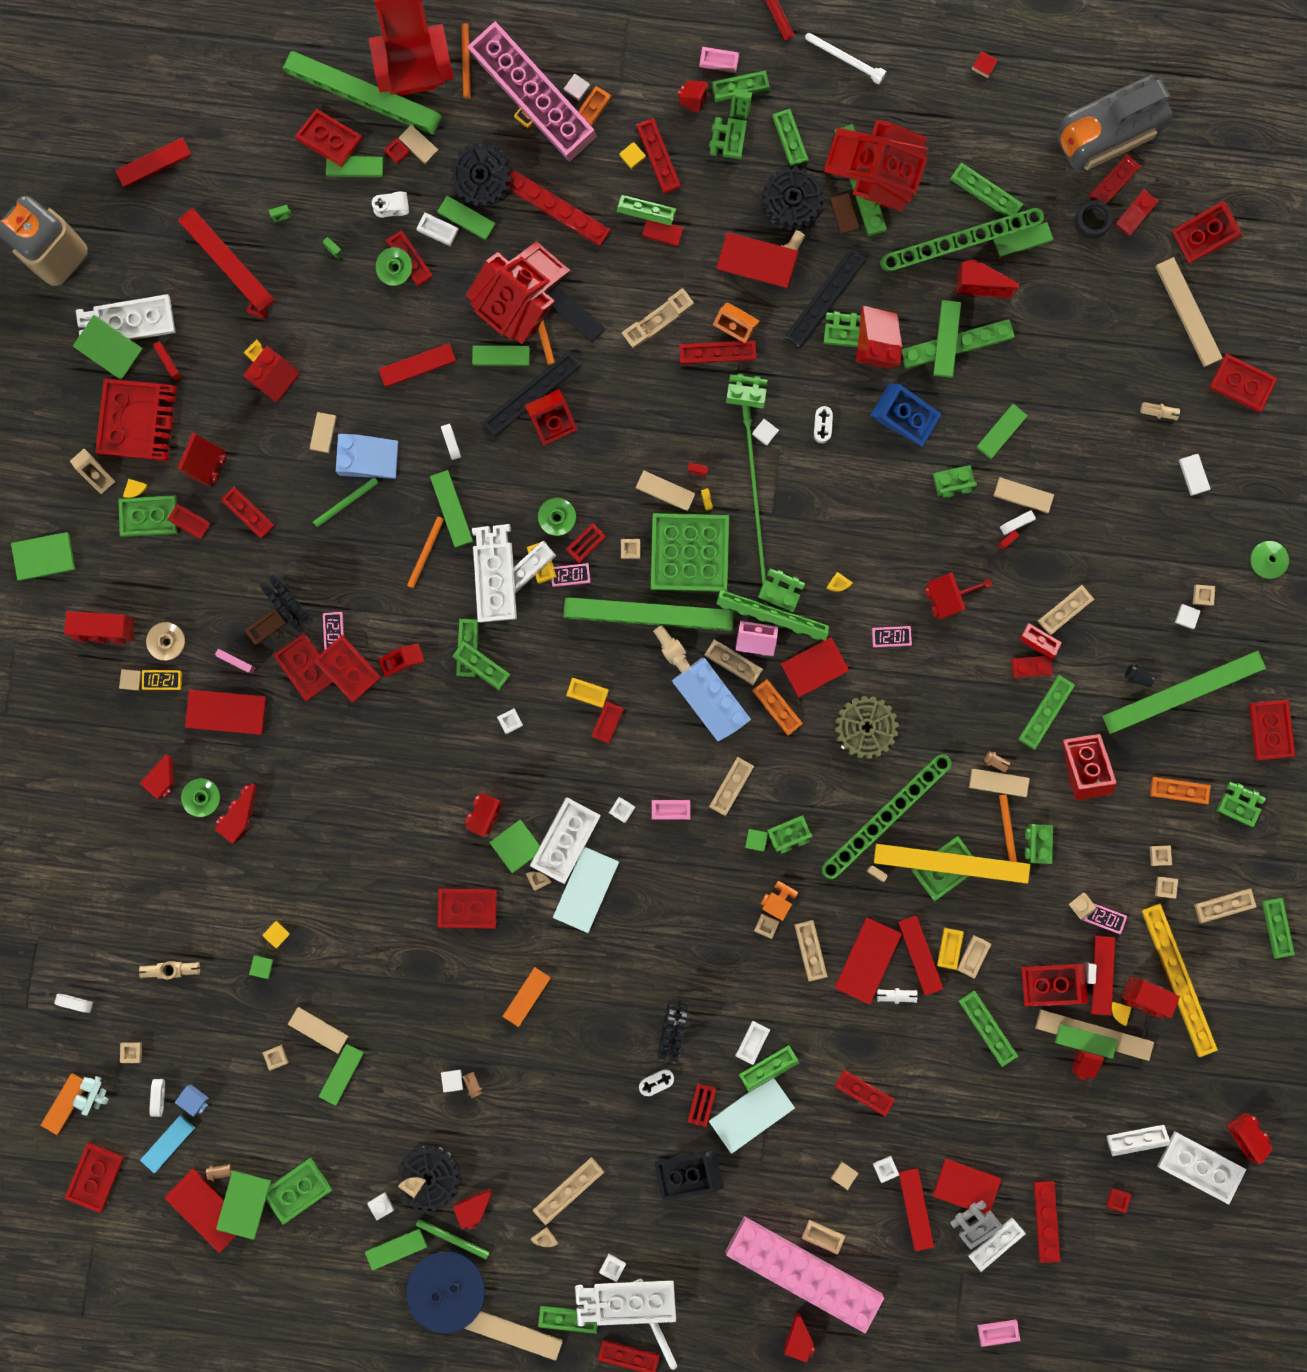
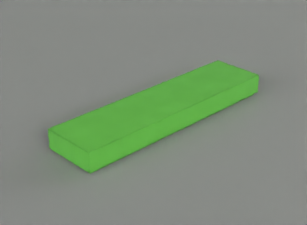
[950,163,1023,219]
[933,300,961,378]
[430,470,473,548]
[1018,675,1075,750]
[958,990,1018,1067]

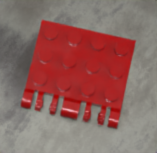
[95,379,177,462]

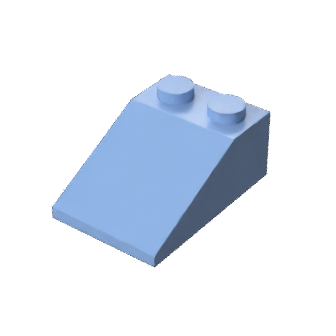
[336,434,398,479]

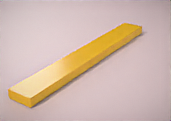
[873,844,1030,883]
[1141,904,1218,1057]

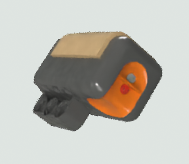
[1056,75,1173,170]
[0,196,88,286]

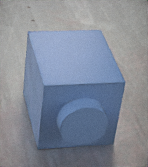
[175,1084,209,1116]

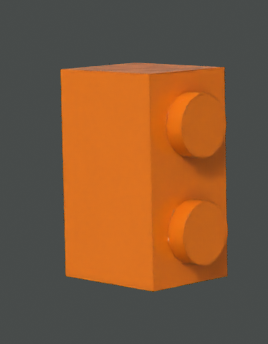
[713,302,760,343]

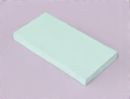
[553,847,619,933]
[709,1078,795,1154]

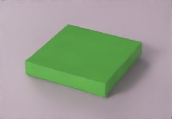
[489,819,540,873]

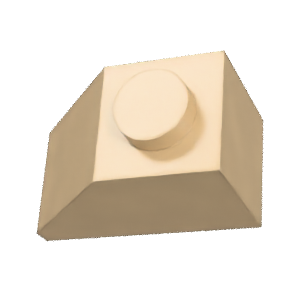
[70,449,115,494]

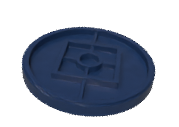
[406,1251,486,1333]

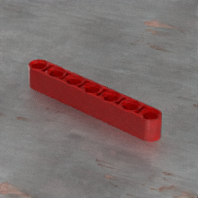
[178,208,276,314]

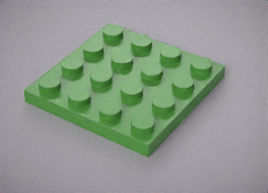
[651,513,729,592]

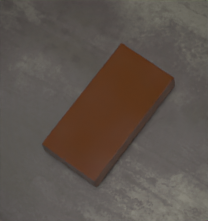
[830,193,859,235]
[245,608,288,646]

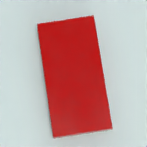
[716,232,799,289]
[185,690,267,735]
[834,917,902,1004]
[164,1168,237,1253]

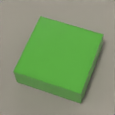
[269,205,292,222]
[323,237,343,259]
[745,829,768,852]
[249,955,274,979]

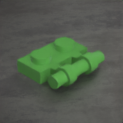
[709,117,747,159]
[823,311,861,347]
[726,373,768,408]
[757,568,805,613]
[1216,781,1265,827]

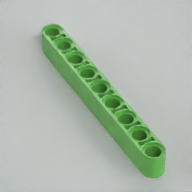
[283,51,442,135]
[880,208,1044,271]
[563,598,734,631]
[1102,651,1266,734]
[821,755,951,879]

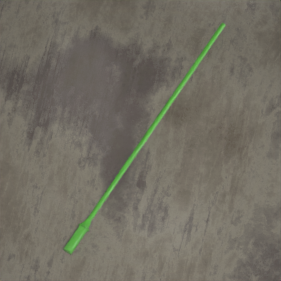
[742,405,770,623]

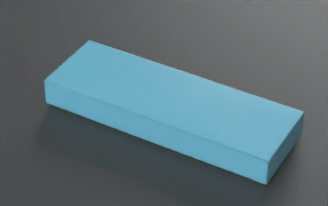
[140,1115,195,1173]

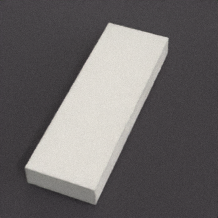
[514,541,556,593]
[1107,1125,1170,1156]
[967,1218,1026,1272]

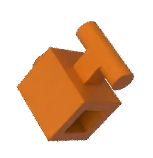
[760,881,798,921]

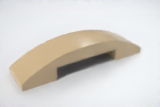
[622,288,694,348]

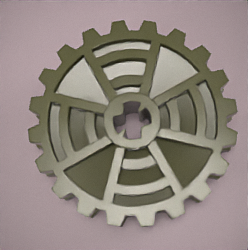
[835,696,899,759]

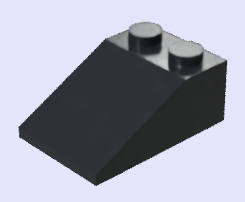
[654,1149,724,1201]

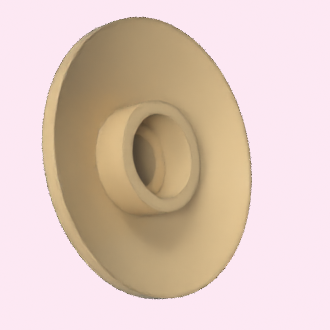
[146,622,185,660]

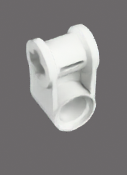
[372,192,409,218]

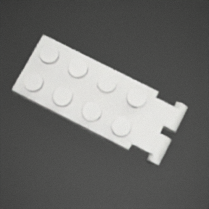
[76,294,175,340]
[472,524,517,623]
[575,1281,676,1326]

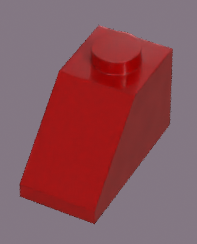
[678,81,708,113]
[1115,190,1158,236]
[379,644,425,677]
[140,755,174,799]
[1071,1049,1104,1081]
[453,1188,492,1230]
[783,1312,815,1363]

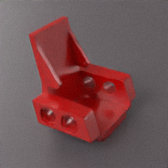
[369,0,454,96]
[823,120,928,212]
[466,241,570,344]

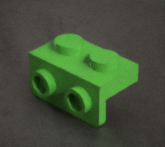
[767,815,813,854]

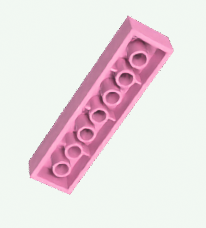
[468,21,597,162]
[725,1216,884,1334]

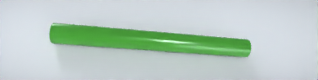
[313,477,378,528]
[416,1219,489,1259]

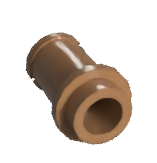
[984,751,1010,773]
[463,1072,482,1098]
[206,1164,232,1181]

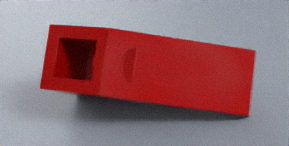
[214,784,258,844]

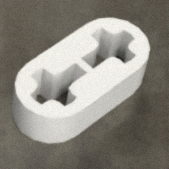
[814,406,833,443]
[441,424,461,460]
[1000,510,1036,535]
[54,994,93,1013]
[639,1069,674,1096]
[150,1079,165,1117]

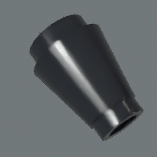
[1125,664,1155,687]

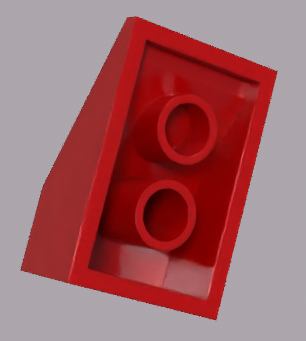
[1172,201,1244,264]
[956,260,1019,298]
[856,306,902,369]
[178,433,227,487]
[1063,734,1117,801]
[465,793,504,838]
[1022,964,1088,1006]

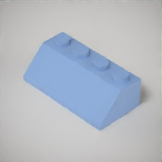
[672,657,751,741]

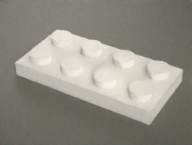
[530,797,601,884]
[1157,1131,1246,1204]

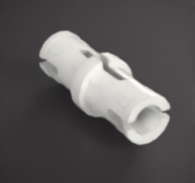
[877,988,917,1004]

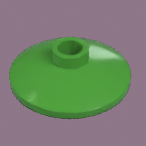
[376,247,412,286]
[538,498,576,536]
[1250,541,1289,579]
[181,778,220,817]

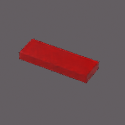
[1089,154,1141,204]
[386,230,433,287]
[221,486,275,540]
[834,1070,895,1117]
[598,1339,660,1372]

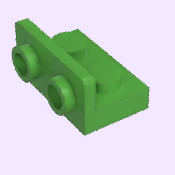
[933,465,977,498]
[1025,824,1053,864]

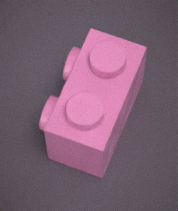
[736,621,778,656]

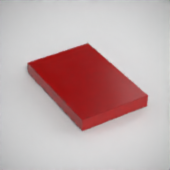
[295,108,363,168]
[1209,353,1278,413]
[273,633,333,702]
[313,635,381,703]
[780,637,849,698]
[1249,700,1295,761]
[438,889,497,929]
[64,1143,125,1213]
[932,1158,1001,1214]

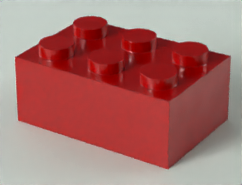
[64,611,134,645]
[1121,977,1180,1019]

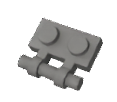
[950,1200,1002,1250]

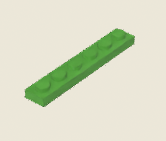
[834,124,887,236]
[901,319,1015,369]
[717,590,829,641]

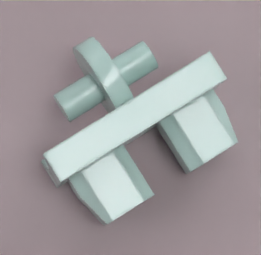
[73,1076,108,1116]

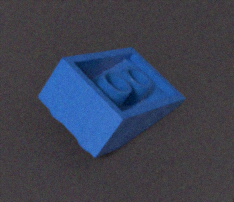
[870,383,941,447]

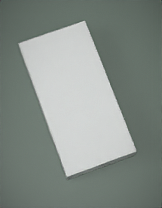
[417,213,459,246]
[1179,454,1210,496]
[735,1021,770,1065]

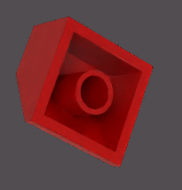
[243,346,300,403]
[525,390,578,446]
[924,573,966,621]
[1226,1113,1273,1165]

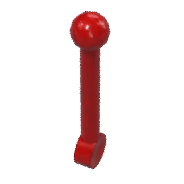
[959,580,992,595]

